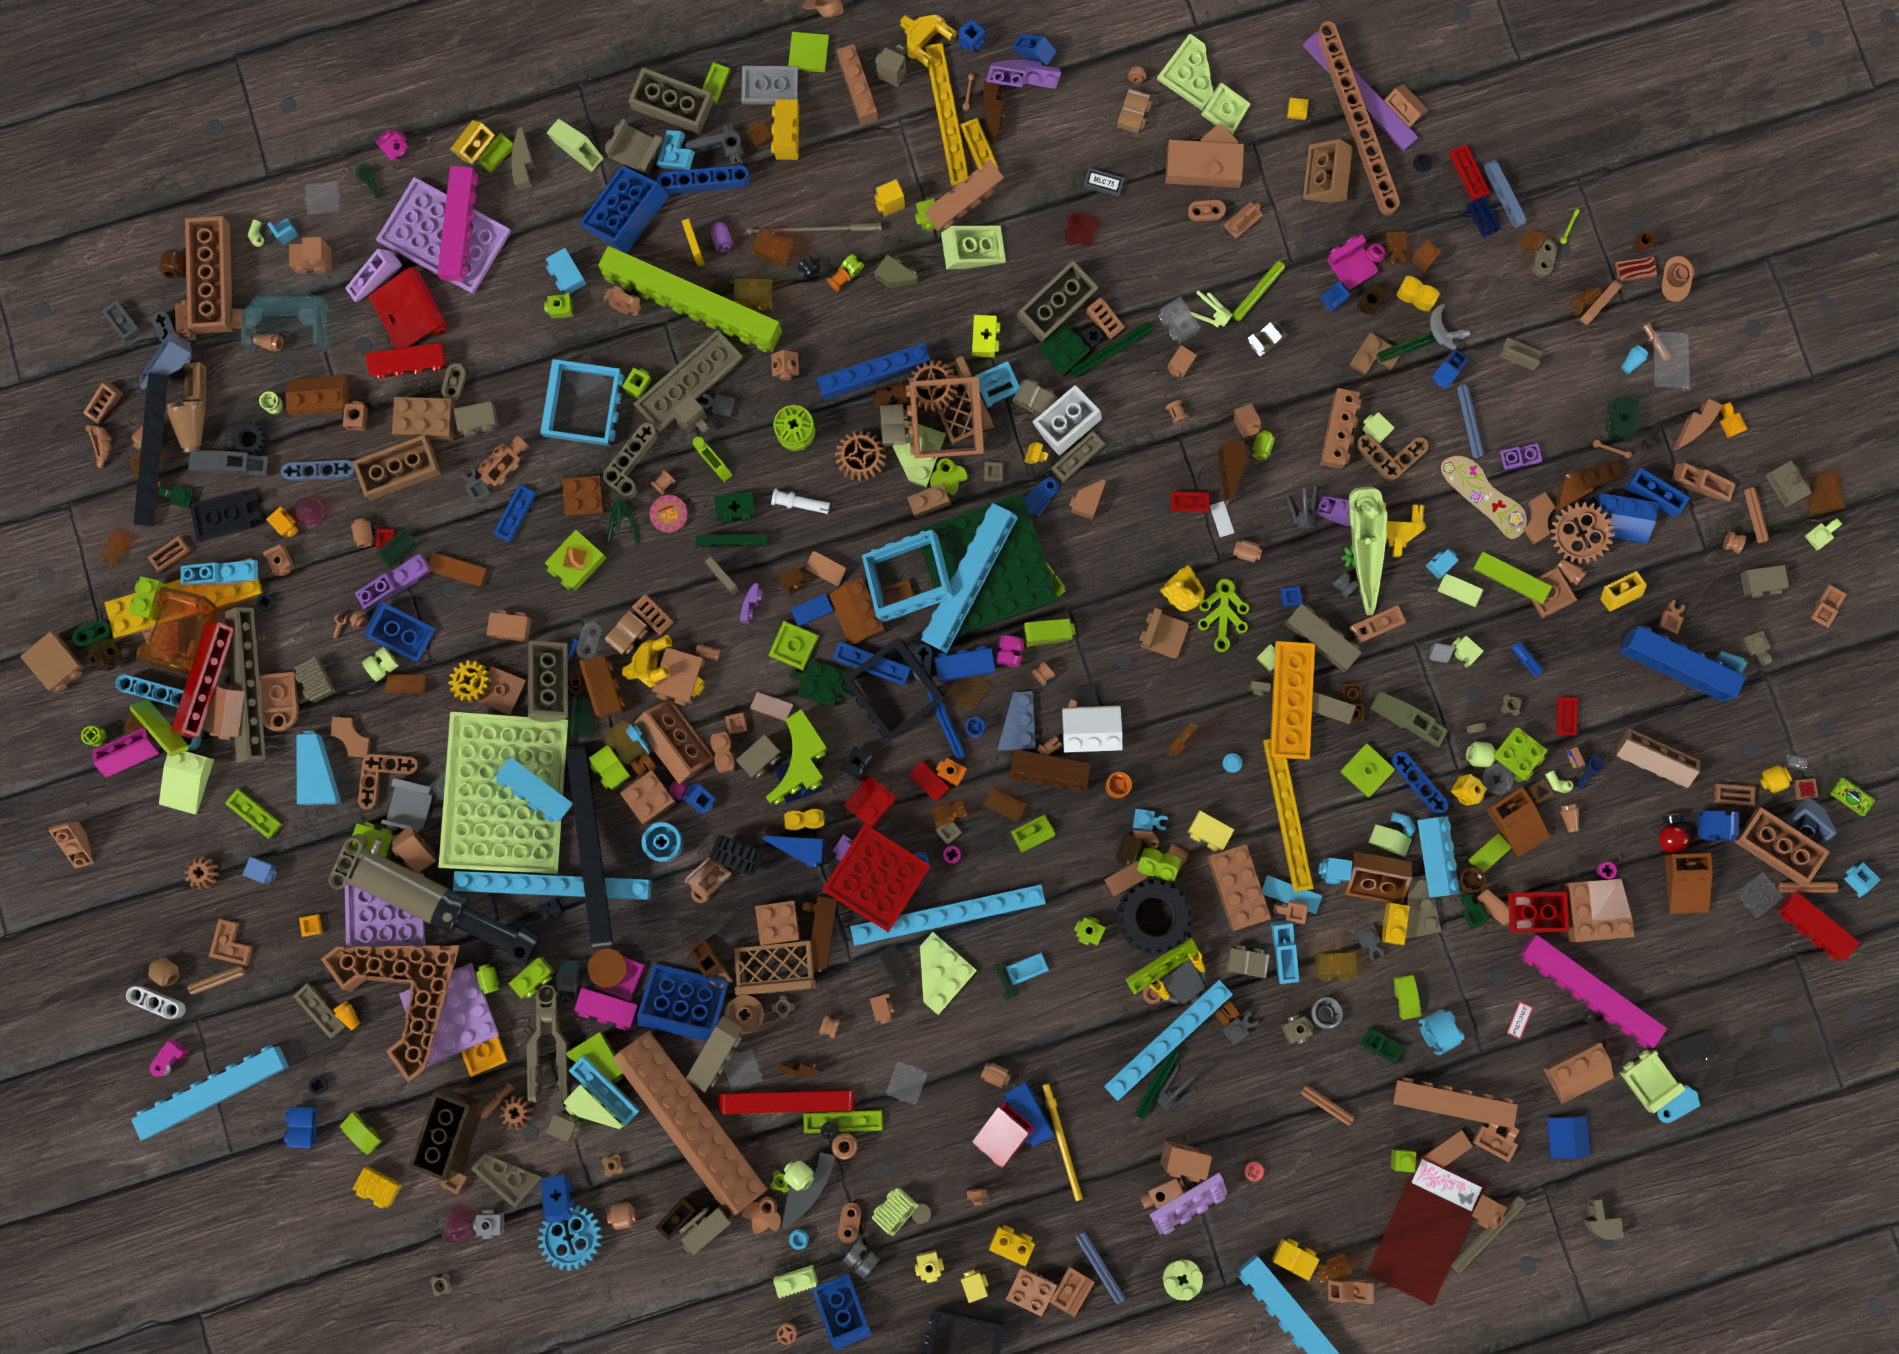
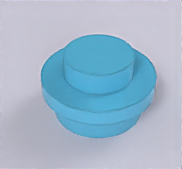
[1223,753,1242,773]
[789,1229,809,1250]

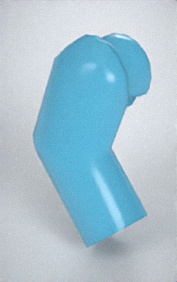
[1391,812,1416,837]

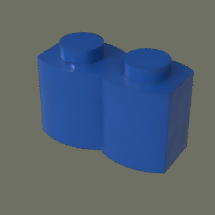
[284,1107,317,1148]

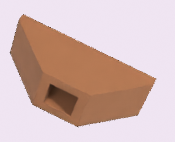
[49,822,94,869]

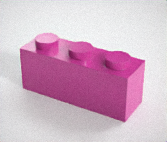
[92,727,159,777]
[574,988,640,1030]

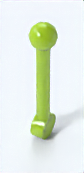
[1560,208,1580,244]

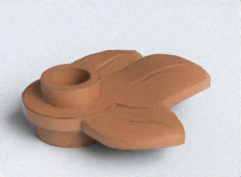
[742,1197,781,1234]

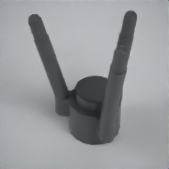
[1286,485,1317,529]
[1157,1066,1196,1111]

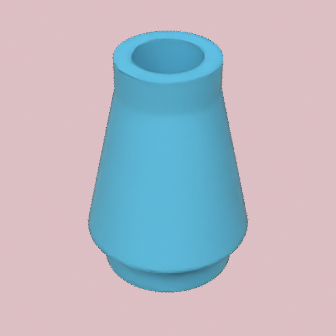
[1621,345,1649,374]
[1716,651,1748,673]

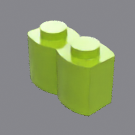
[589,745,631,790]
[1137,848,1182,882]

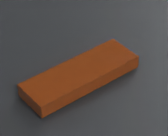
[428,552,487,588]

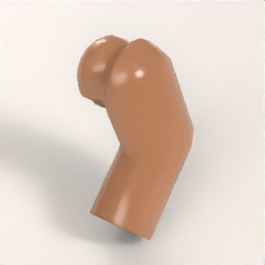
[1132,830,1159,849]

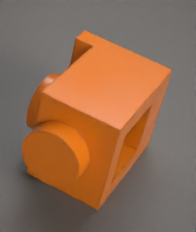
[936,758,967,787]

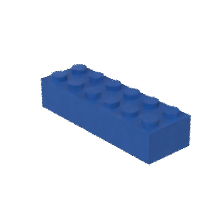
[1618,625,1746,702]

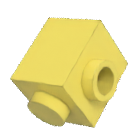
[961,1269,989,1303]

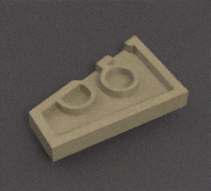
[1405,875,1442,939]
[471,1154,542,1208]

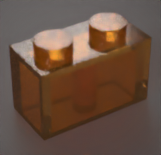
[751,229,796,268]

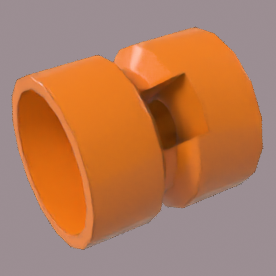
[1105,772,1132,799]

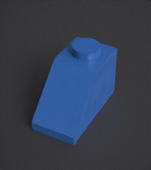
[1011,34,1056,66]
[1431,349,1469,389]

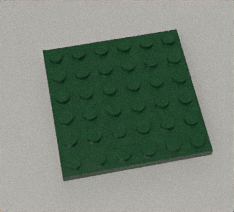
[915,492,1059,637]

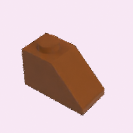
[1554,471,1593,512]

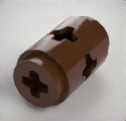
[872,382,910,412]

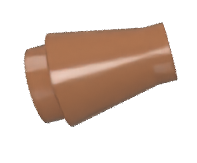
[253,334,284,352]
[1557,559,1587,585]
[1560,803,1580,832]

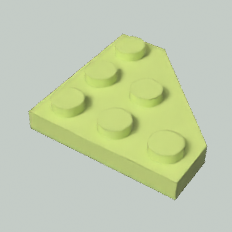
[1157,34,1214,110]
[893,421,946,487]
[920,932,977,1015]

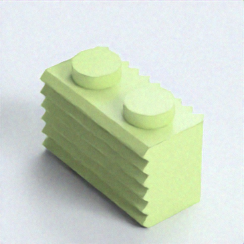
[872,1187,919,1236]
[773,1265,818,1299]

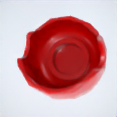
[1659,824,1690,854]

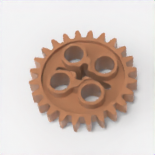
[1550,501,1615,564]

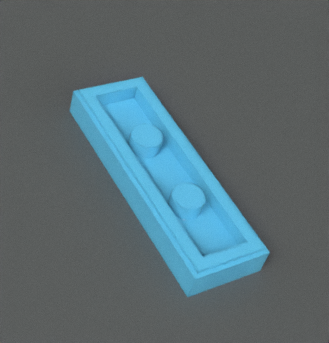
[1261,875,1322,914]

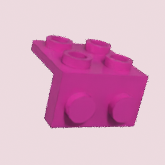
[1327,235,1378,290]

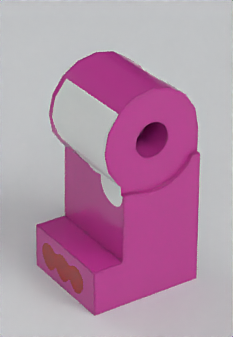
[149,1040,190,1077]

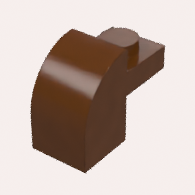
[688,938,725,980]

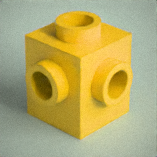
[1451,774,1487,806]

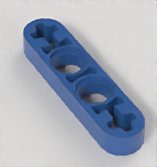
[1391,752,1448,814]

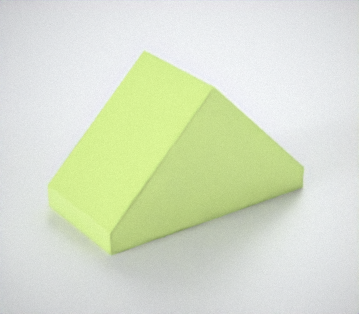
[1368,825,1412,857]

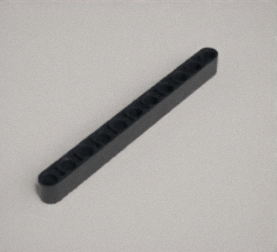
[566,744,613,950]

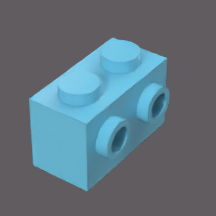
[546,248,587,294]
[1318,858,1352,884]

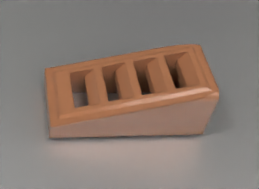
[1086,297,1125,340]
[83,382,123,424]
[632,594,674,636]

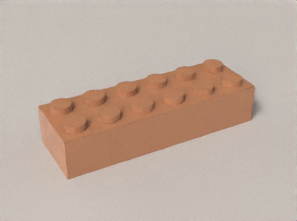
[185,216,233,334]

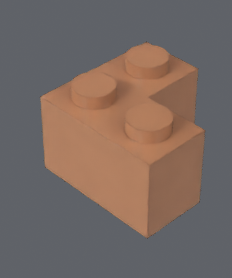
[289,237,332,274]

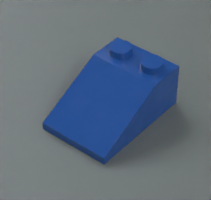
[363,600,435,663]
[764,836,825,868]
[812,1273,872,1350]

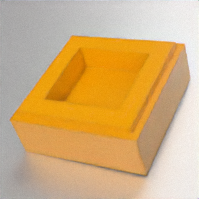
[299,914,323,937]

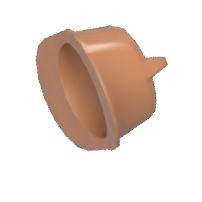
[802,0,844,18]
[1662,256,1695,302]

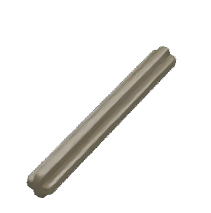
[1451,1196,1526,1273]

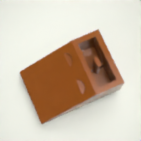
[1485,787,1550,858]
[1665,853,1713,914]

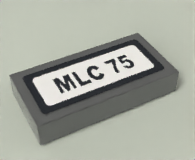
[1083,168,1124,197]

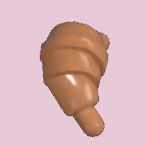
[85,425,113,468]

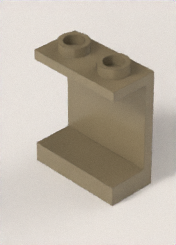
[605,119,663,176]

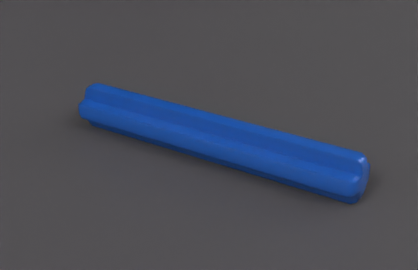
[927,691,965,759]

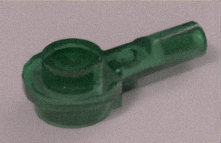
[355,164,381,199]

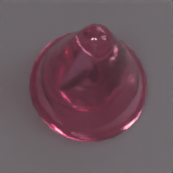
[293,497,325,528]
[442,1208,475,1243]

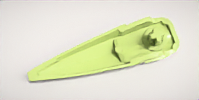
[1349,487,1387,615]

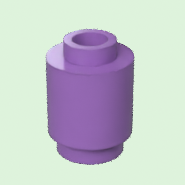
[710,222,733,252]

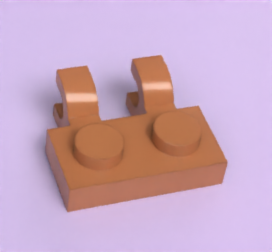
[1472,1123,1520,1162]

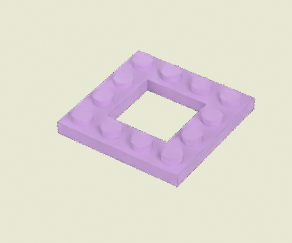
[1150,1173,1227,1235]

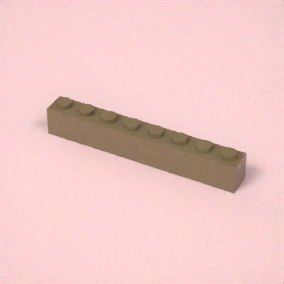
[225,607,266,763]

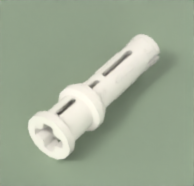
[771,488,830,514]

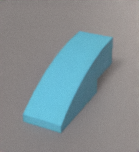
[1271,920,1299,984]

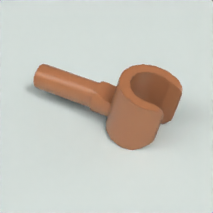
[333,611,350,639]

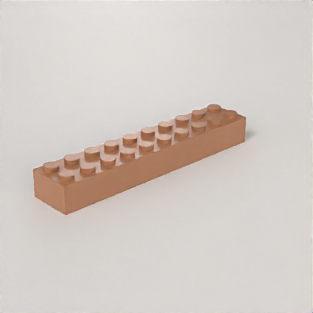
[613,1031,767,1218]

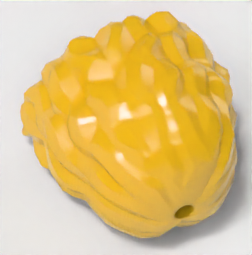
[1160,565,1205,611]

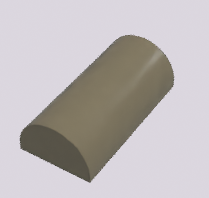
[528,641,568,722]

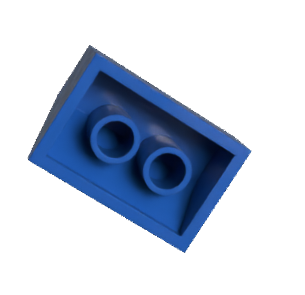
[1591,493,1658,544]

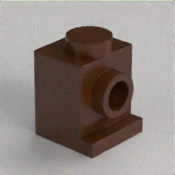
[777,566,808,597]

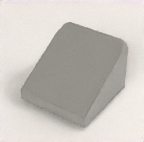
[1429,643,1454,663]

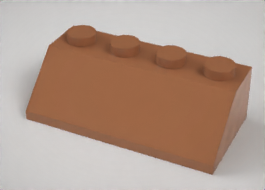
[634,699,714,784]

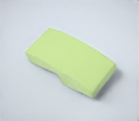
[1438,573,1483,608]

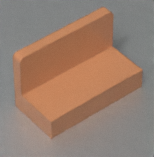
[1384,84,1429,128]

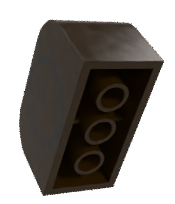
[408,1088,483,1181]

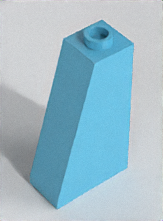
[297,731,341,805]

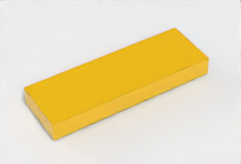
[960,118,998,170]

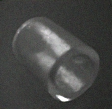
[1785,754,1808,771]

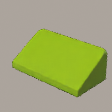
[1011,814,1055,852]

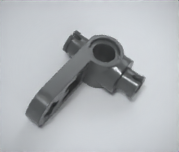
[685,124,744,166]

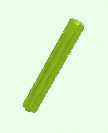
[1232,261,1285,321]

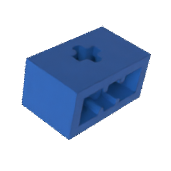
[541,1174,574,1223]

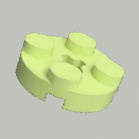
[1163,1259,1203,1301]

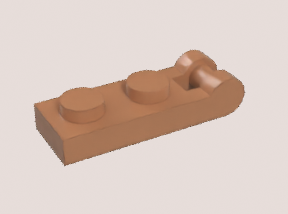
[1349,605,1406,645]

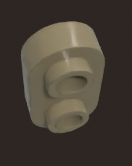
[1533,239,1557,277]
[441,363,466,401]

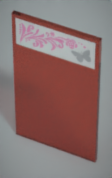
[1366,1155,1486,1306]

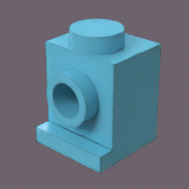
[1425,548,1458,579]
[1844,863,1881,898]

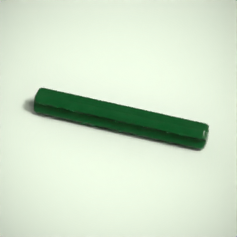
[1377,331,1437,362]
[1135,1048,1180,1119]

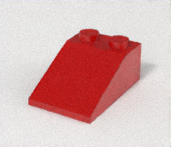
[1508,892,1569,933]

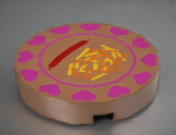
[650,495,688,533]

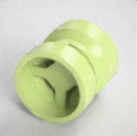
[259,391,284,414]

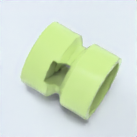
[362,646,399,682]

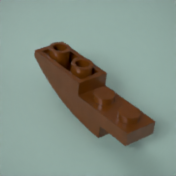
[983,80,1006,143]

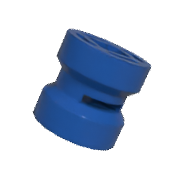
[966,717,985,738]

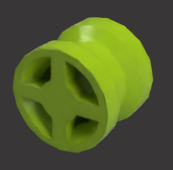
[840,254,864,278]

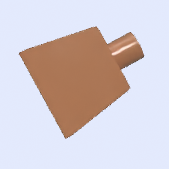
[1140,1176,1187,1209]

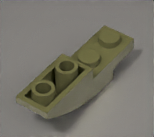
[1370,692,1448,747]

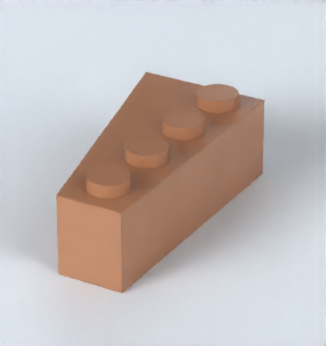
[924,160,1004,231]

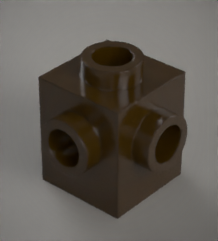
[88,639,122,671]

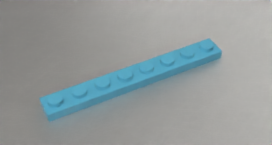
[1104,980,1233,1101]

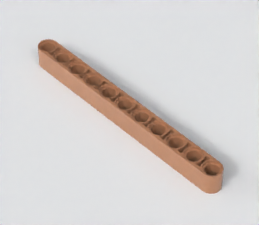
[1317,21,1400,216]

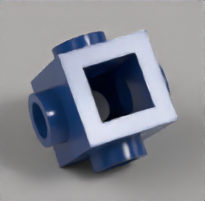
[959,19,985,53]

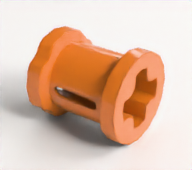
[826,267,851,292]

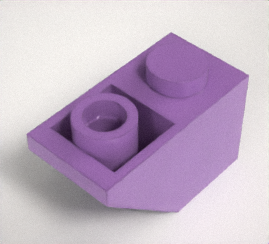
[1316,496,1351,526]

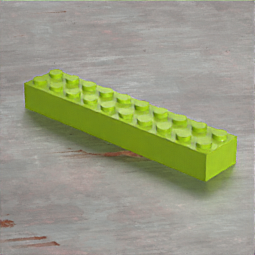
[598,246,782,352]

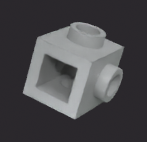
[473,1209,504,1239]

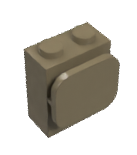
[679,1205,735,1255]

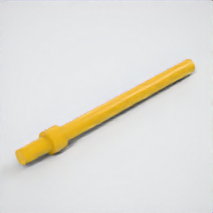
[1042,1083,1083,1201]

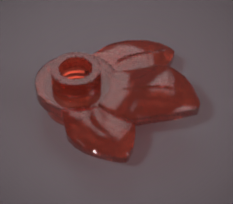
[1065,212,1100,246]

